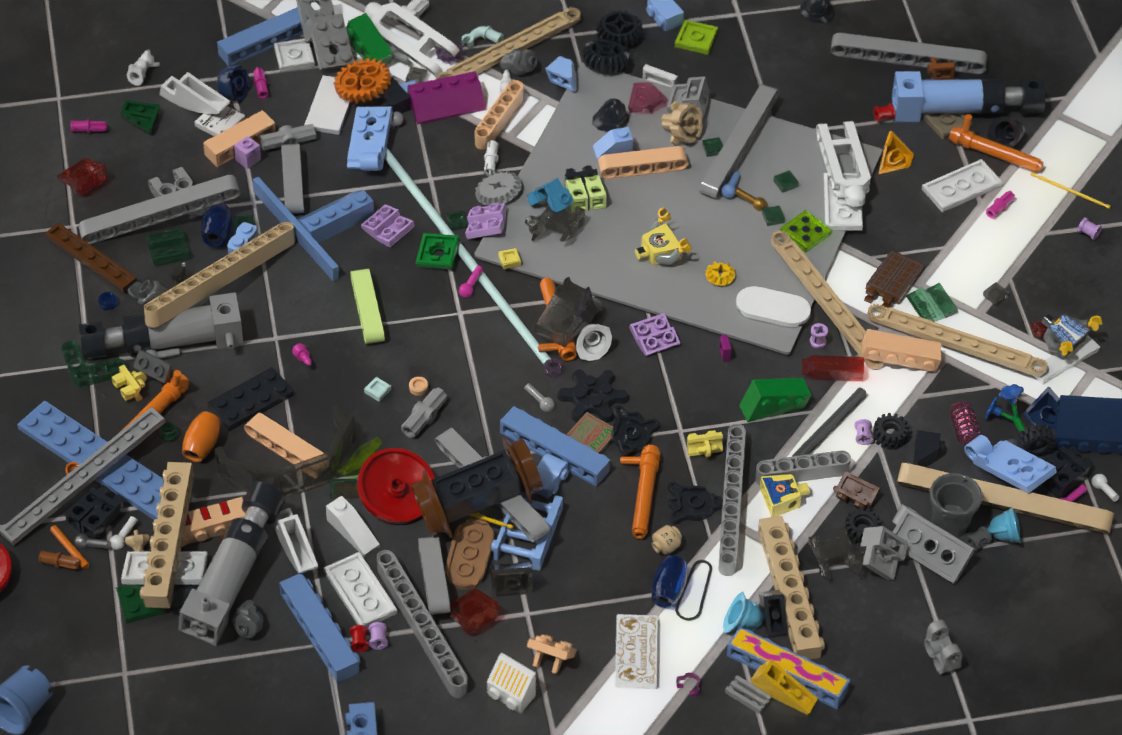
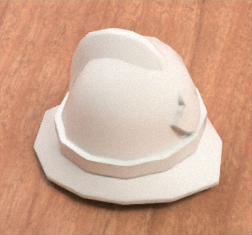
[576,324,612,361]

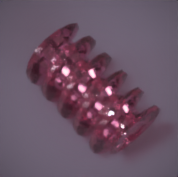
[949,401,981,444]

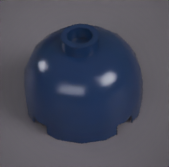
[216,65,250,101]

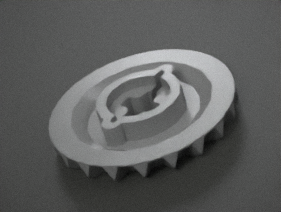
[475,171,522,206]

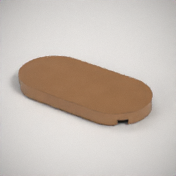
[445,518,494,590]

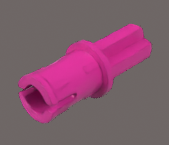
[253,67,269,99]
[70,119,107,133]
[986,190,1015,219]

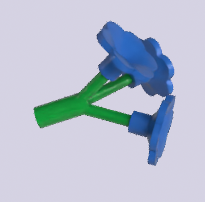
[985,384,1025,432]

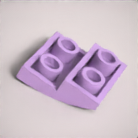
[465,203,506,239]
[361,204,415,247]
[629,313,681,356]

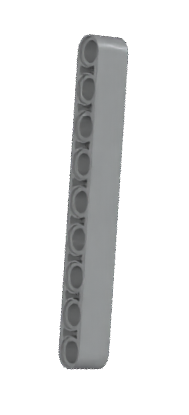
[831,33,987,74]
[699,84,779,199]
[78,175,240,244]
[718,424,746,576]
[435,428,550,543]
[377,550,467,698]

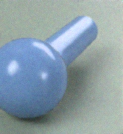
[722,172,740,198]

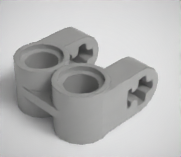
[148,167,193,198]
[924,620,962,674]

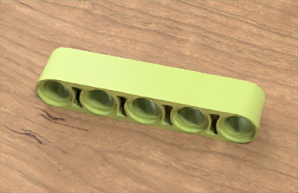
[350,269,385,344]

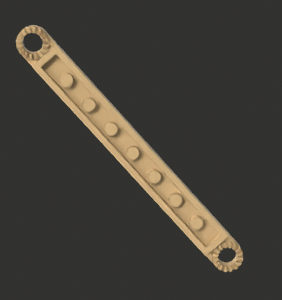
[436,7,581,79]
[771,230,884,369]
[867,304,1047,376]

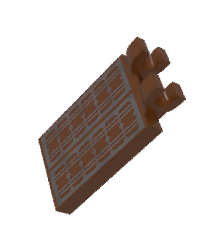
[864,250,924,308]

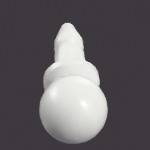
[499,70,512,93]

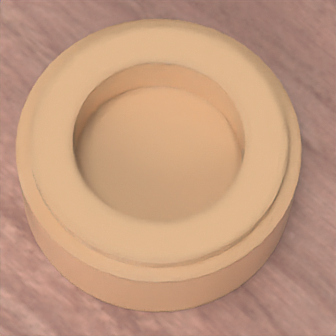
[409,377,428,396]

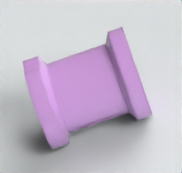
[1077,217,1102,240]
[809,323,828,348]
[854,419,873,445]
[368,622,388,650]

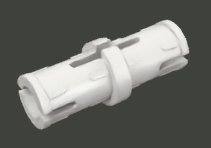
[484,141,499,175]

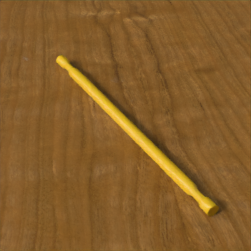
[1030,172,1111,209]
[470,513,514,529]

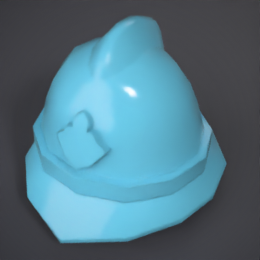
[987,507,1021,543]
[723,591,764,634]

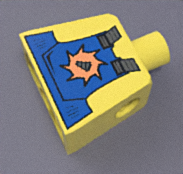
[760,474,810,517]

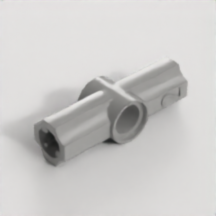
[260,124,316,150]
[401,387,447,438]

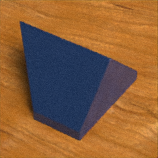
[1023,386,1060,429]

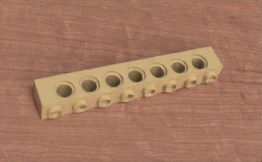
[140,462,195,608]
[758,516,824,660]

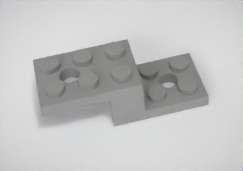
[296,0,354,70]

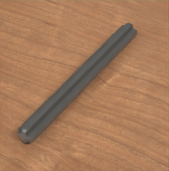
[792,387,867,457]

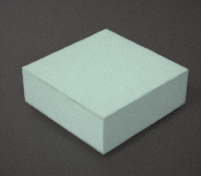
[364,377,391,402]

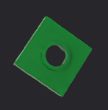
[415,233,460,269]

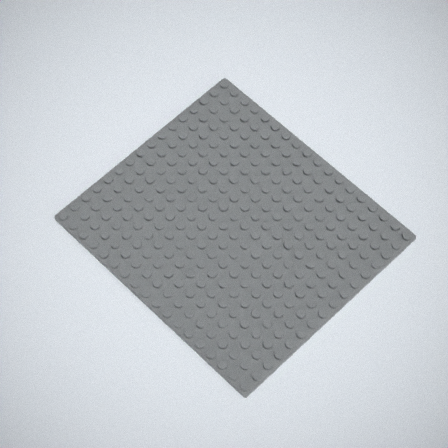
[474,62,882,355]

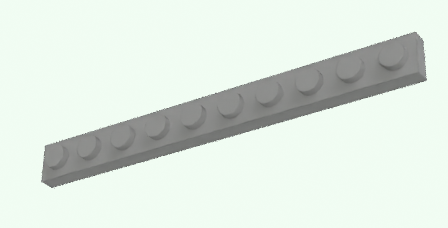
[0,407,165,546]

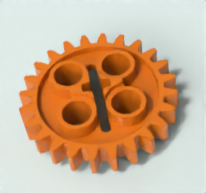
[334,58,392,103]

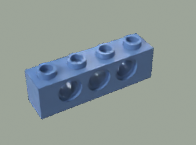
[345,702,377,735]

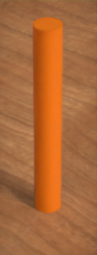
[50,525,90,570]

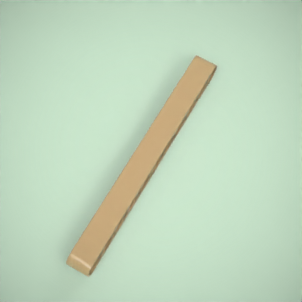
[144,222,295,327]
[897,463,1114,533]

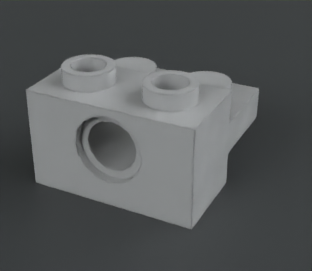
[667,77,710,116]
[860,526,908,580]

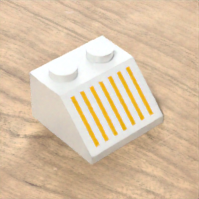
[487,653,536,713]

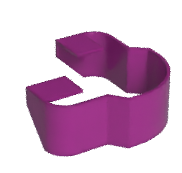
[676,672,700,697]

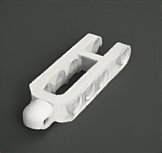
[365,2,460,77]
[816,121,871,207]

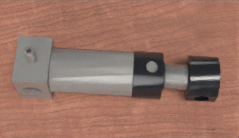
[79,292,244,360]
[179,482,285,646]

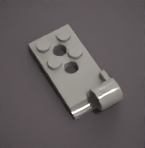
[892,504,976,584]

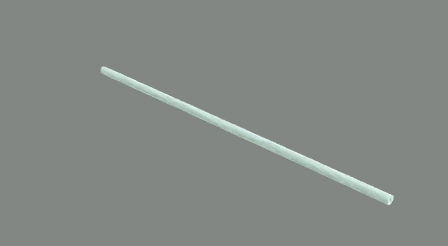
[368,124,552,366]

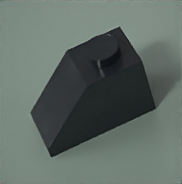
[382,76,411,114]
[913,430,944,467]
[759,590,788,637]

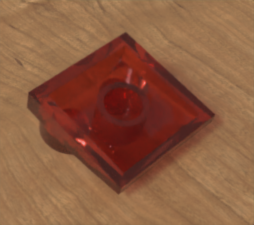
[57,158,107,195]
[446,588,500,634]

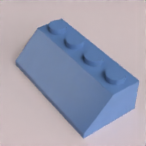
[297,190,374,243]

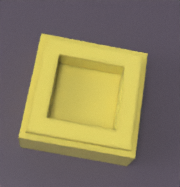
[498,248,521,269]

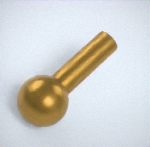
[735,188,767,211]

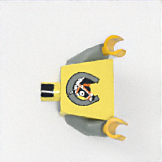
[635,208,692,265]

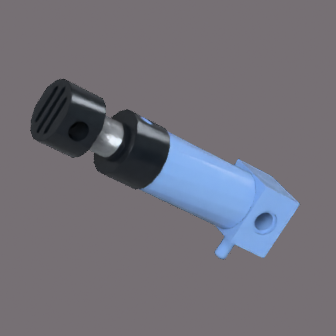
[892,71,1045,122]

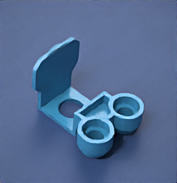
[527,178,573,212]

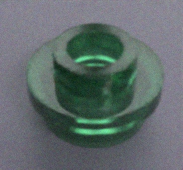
[159,422,179,441]

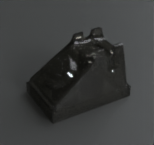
[534,277,598,347]

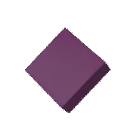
[719,335,731,362]

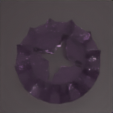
[436,41,464,64]

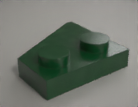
[121,100,161,134]
[116,584,165,624]

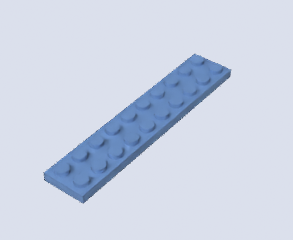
[17,400,164,520]

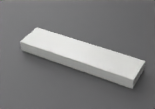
[1033,336,1100,384]

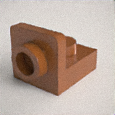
[927,57,955,80]

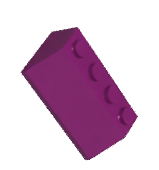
[407,71,486,125]

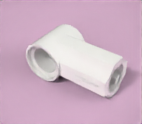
[397,0,429,22]

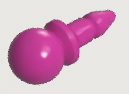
[292,343,312,366]

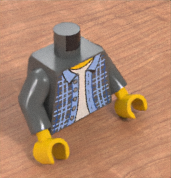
[1041,314,1103,359]

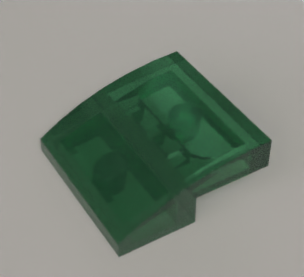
[146,227,190,266]
[906,282,958,322]

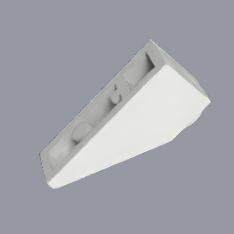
[326,496,380,557]

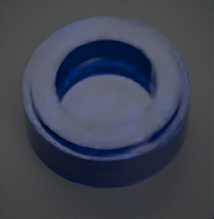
[98,292,117,310]

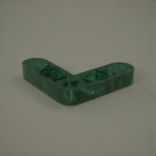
[61,341,126,388]

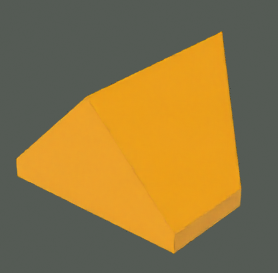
[879,131,914,174]

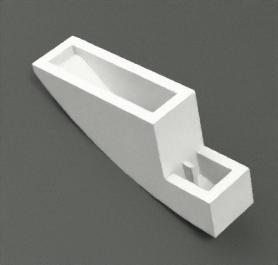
[160,72,230,114]
[272,508,318,574]

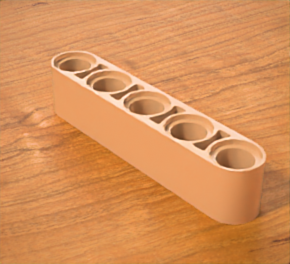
[475,80,524,150]
[598,146,688,179]
[244,413,330,477]

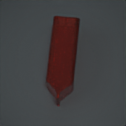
[802,355,864,382]

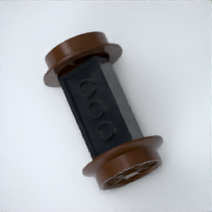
[411,437,544,538]

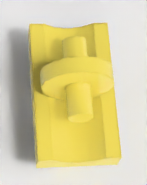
[112,365,147,402]
[687,430,723,457]

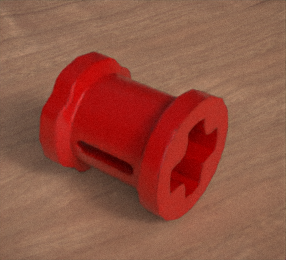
[874,103,896,122]
[349,625,369,652]

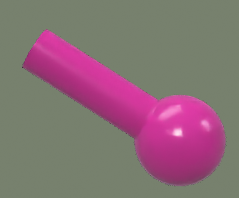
[459,265,483,298]
[1059,484,1087,502]

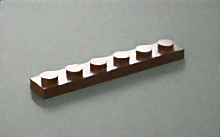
[45,222,137,293]

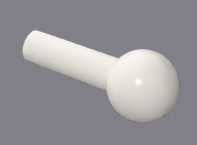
[1092,474,1119,501]
[110,516,138,550]

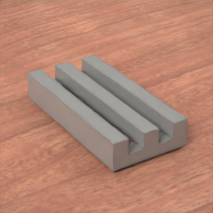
[725,675,772,714]

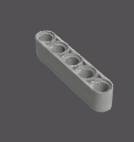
[281,144,304,214]
[755,450,851,485]
[418,536,450,615]

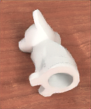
[127,50,160,86]

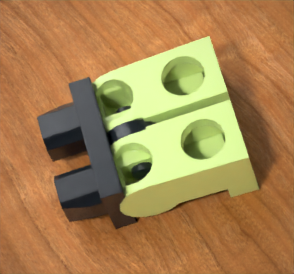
[565,165,606,213]

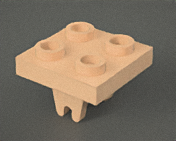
[527,634,577,674]

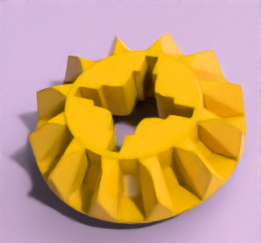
[705,261,735,286]

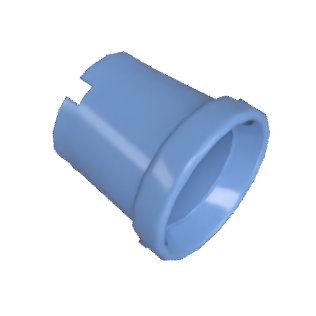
[0,665,53,735]

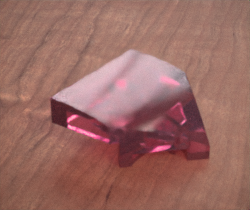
[628,82,668,114]

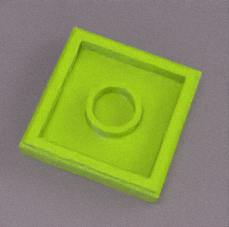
[675,20,718,55]

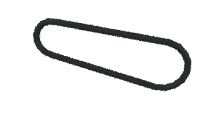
[675,560,712,621]

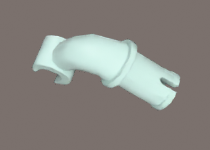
[462,26,504,49]

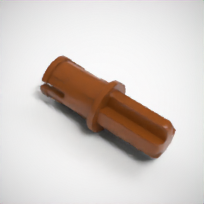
[39,550,80,569]

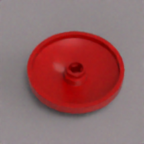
[357,448,435,524]

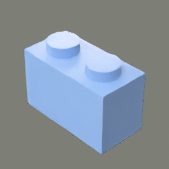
[646,0,684,32]

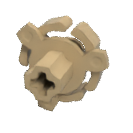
[661,101,703,145]

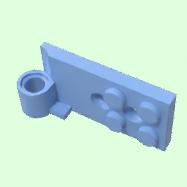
[347,107,393,171]
[964,435,1057,493]

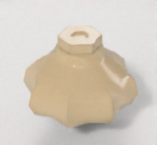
[125,530,149,552]

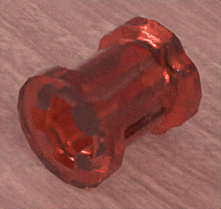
[1030,320,1047,338]

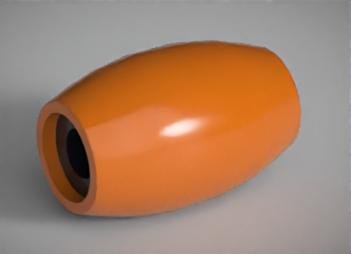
[182,411,221,462]

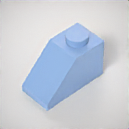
[545,56,577,92]
[593,127,633,160]

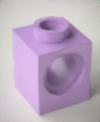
[234,136,261,169]

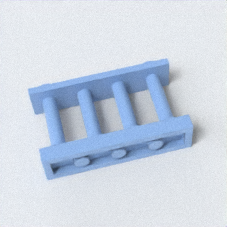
[491,493,563,571]

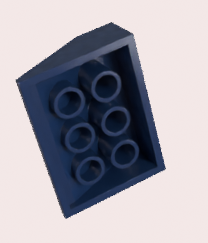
[1052,395,1122,454]

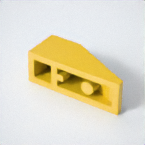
[750,659,818,715]

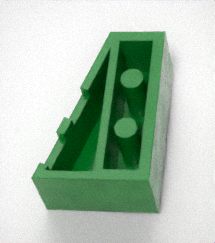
[346,13,393,64]
[739,378,811,423]

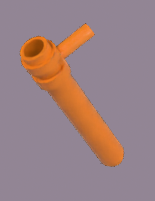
[949,114,1044,172]
[538,277,577,361]
[119,370,190,433]
[620,445,661,539]

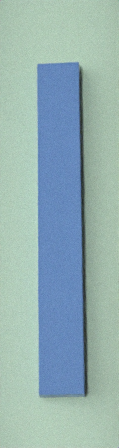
[253,177,339,281]

